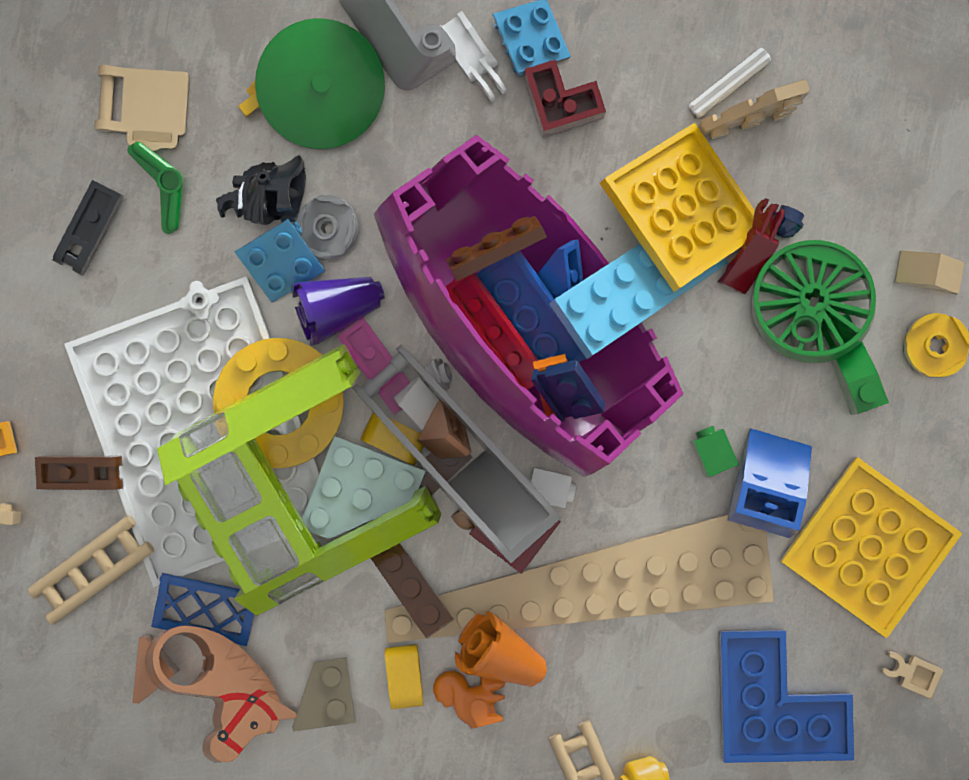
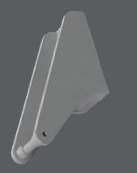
[352,345,561,563]

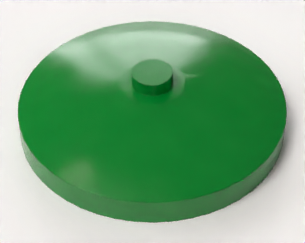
[255,18,385,149]

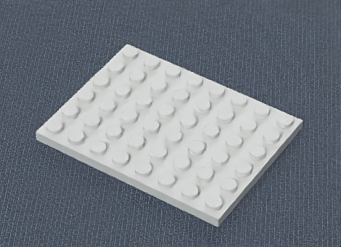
[64,276,320,587]

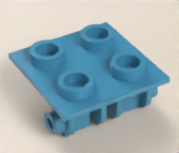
[492,0,571,77]
[235,219,325,302]

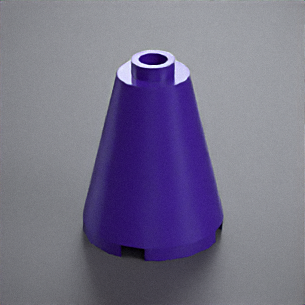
[291,276,385,346]

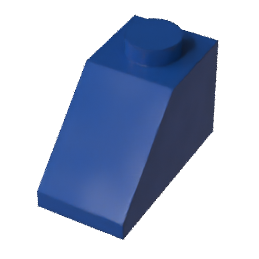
[537,240,583,299]

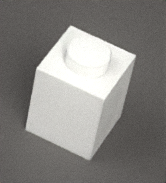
[530,467,577,508]

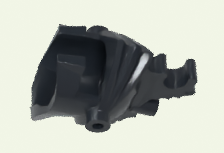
[216,155,306,225]

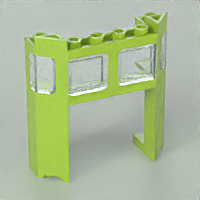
[157,344,442,616]

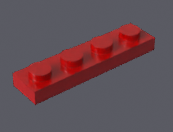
[445,273,538,390]

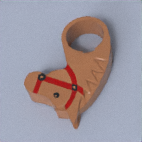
[145,626,297,763]

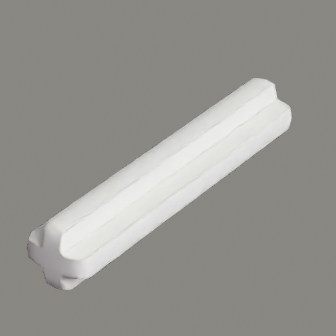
[689,48,771,118]

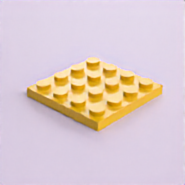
[599,123,755,292]
[780,457,963,639]

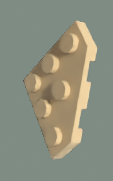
[698,79,810,139]

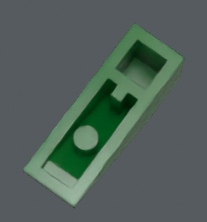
[821,314,889,415]

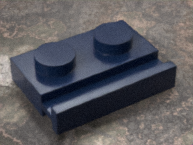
[531,360,605,422]

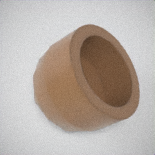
[451,509,475,530]

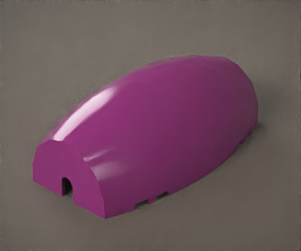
[374,135,683,477]

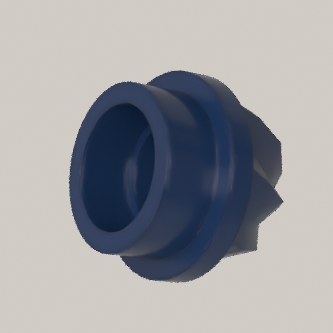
[773,205,805,238]

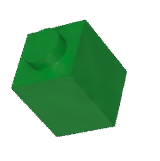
[690,426,739,477]

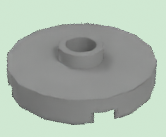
[296,195,359,260]

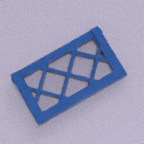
[151,573,254,646]

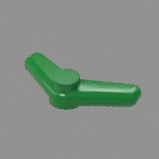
[127,142,183,234]

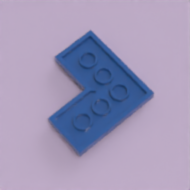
[719,630,854,763]

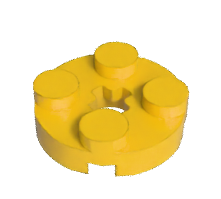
[903,313,969,377]

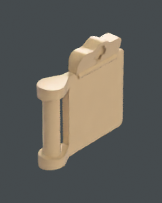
[94,65,189,152]

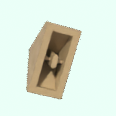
[894,250,964,294]

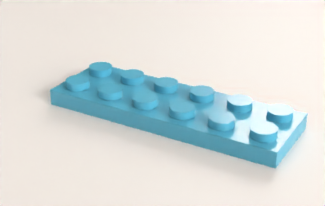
[549,244,728,359]

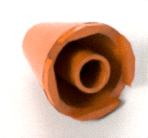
[455,611,547,687]

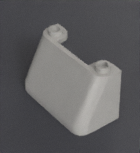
[339,0,456,90]

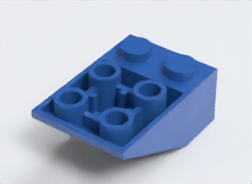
[727,428,812,538]

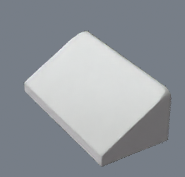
[394,377,439,430]

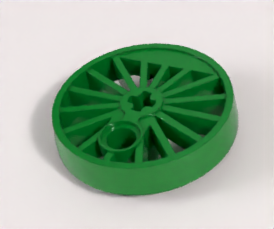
[751,240,876,363]

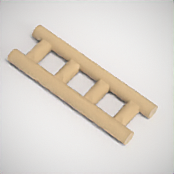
[28,514,155,625]
[548,720,615,780]

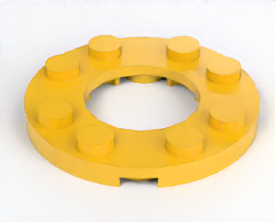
[213,338,344,468]

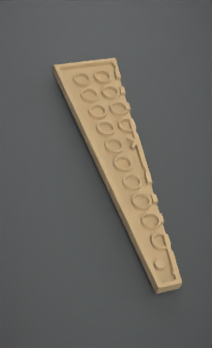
[384,514,774,643]

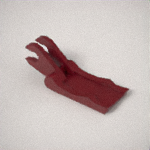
[717,198,785,294]

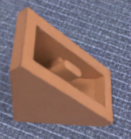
[417,400,472,459]
[132,634,180,704]

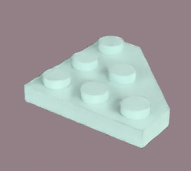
[302,436,426,539]

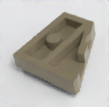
[292,657,356,732]

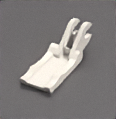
[440,11,507,102]

